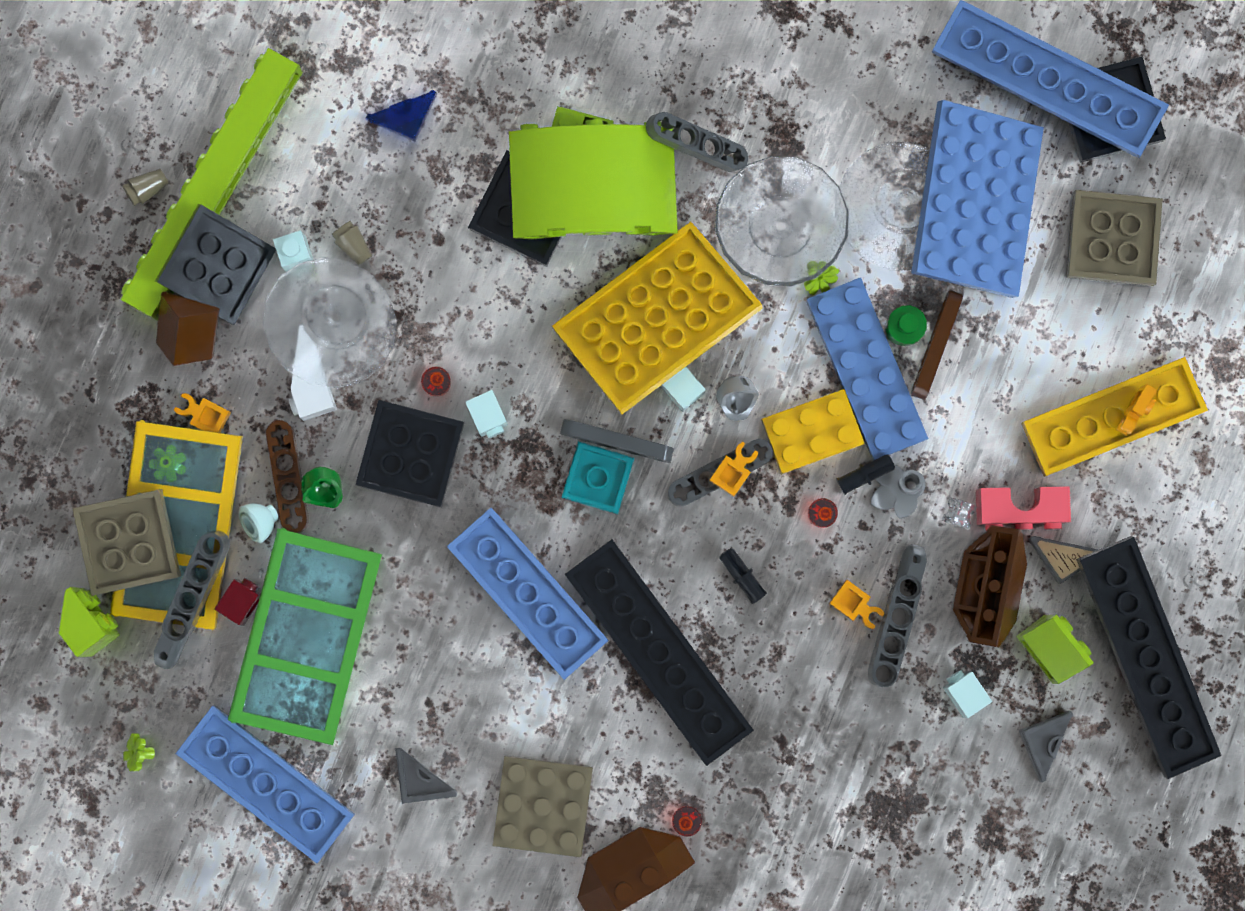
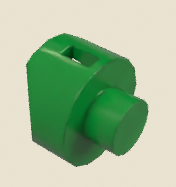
[885,305,927,346]
[301,466,343,508]

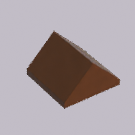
[156,292,220,366]

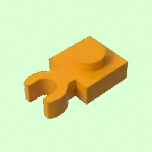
[1116,384,1157,436]
[174,393,231,433]
[709,441,758,497]
[829,580,885,629]

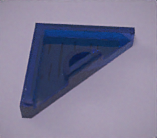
[366,90,437,142]

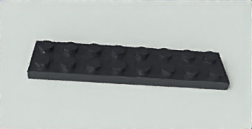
[1076,536,1222,779]
[565,539,754,766]

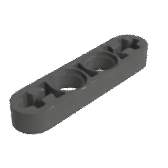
[646,112,748,172]
[560,419,674,463]
[668,439,773,507]

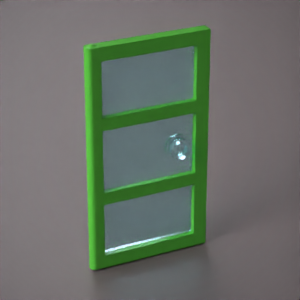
[228,528,382,745]

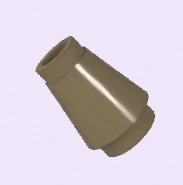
[122,168,169,206]
[332,221,372,266]

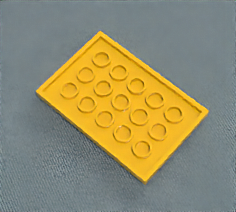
[552,221,763,415]

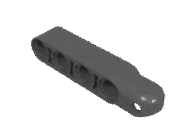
[154,530,230,669]
[868,544,927,687]

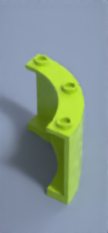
[509,119,678,239]

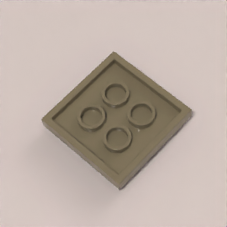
[1066,190,1163,286]
[72,489,181,596]
[492,756,593,857]

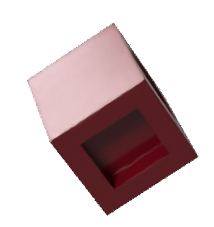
[214,578,260,626]

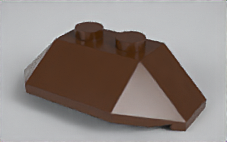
[953,525,1027,648]
[577,827,695,911]

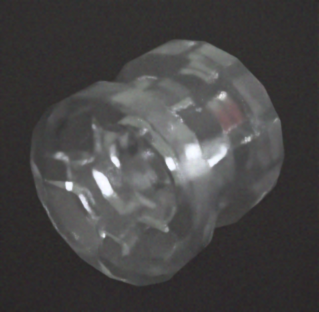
[942,498,978,530]

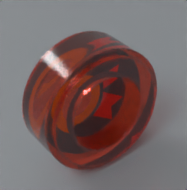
[421,367,451,397]
[808,498,838,528]
[672,806,702,837]

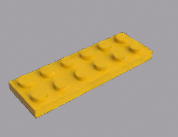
[1021,357,1208,477]

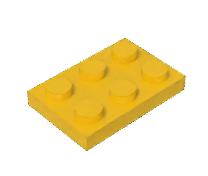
[761,389,865,475]

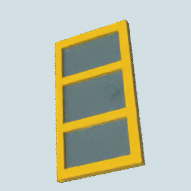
[110,420,243,630]

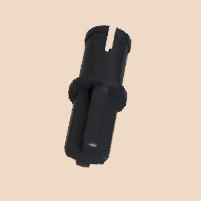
[836,454,895,495]
[720,548,767,604]

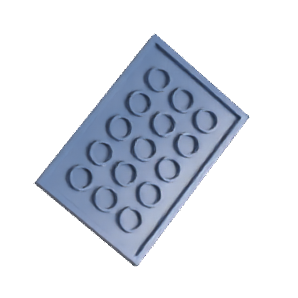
[911,100,1044,298]

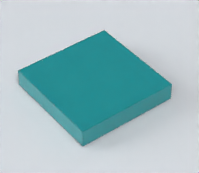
[561,441,634,515]

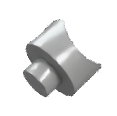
[716,376,759,421]

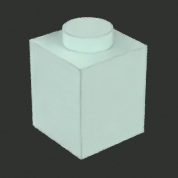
[273,230,315,273]
[660,367,706,412]
[466,390,508,438]
[943,670,992,718]

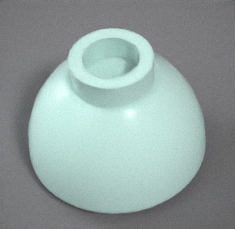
[239,503,279,543]

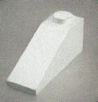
[289,323,337,421]

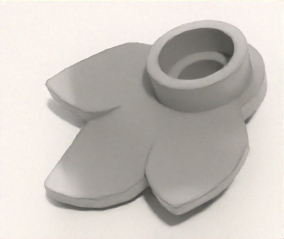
[871,465,926,519]

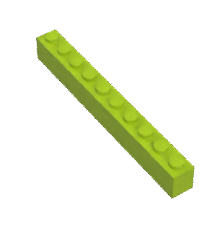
[120,48,303,321]

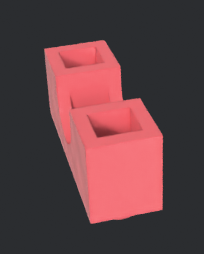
[976,486,1071,530]

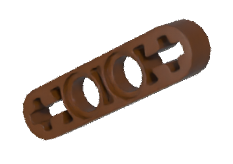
[911,290,963,400]
[266,420,309,533]

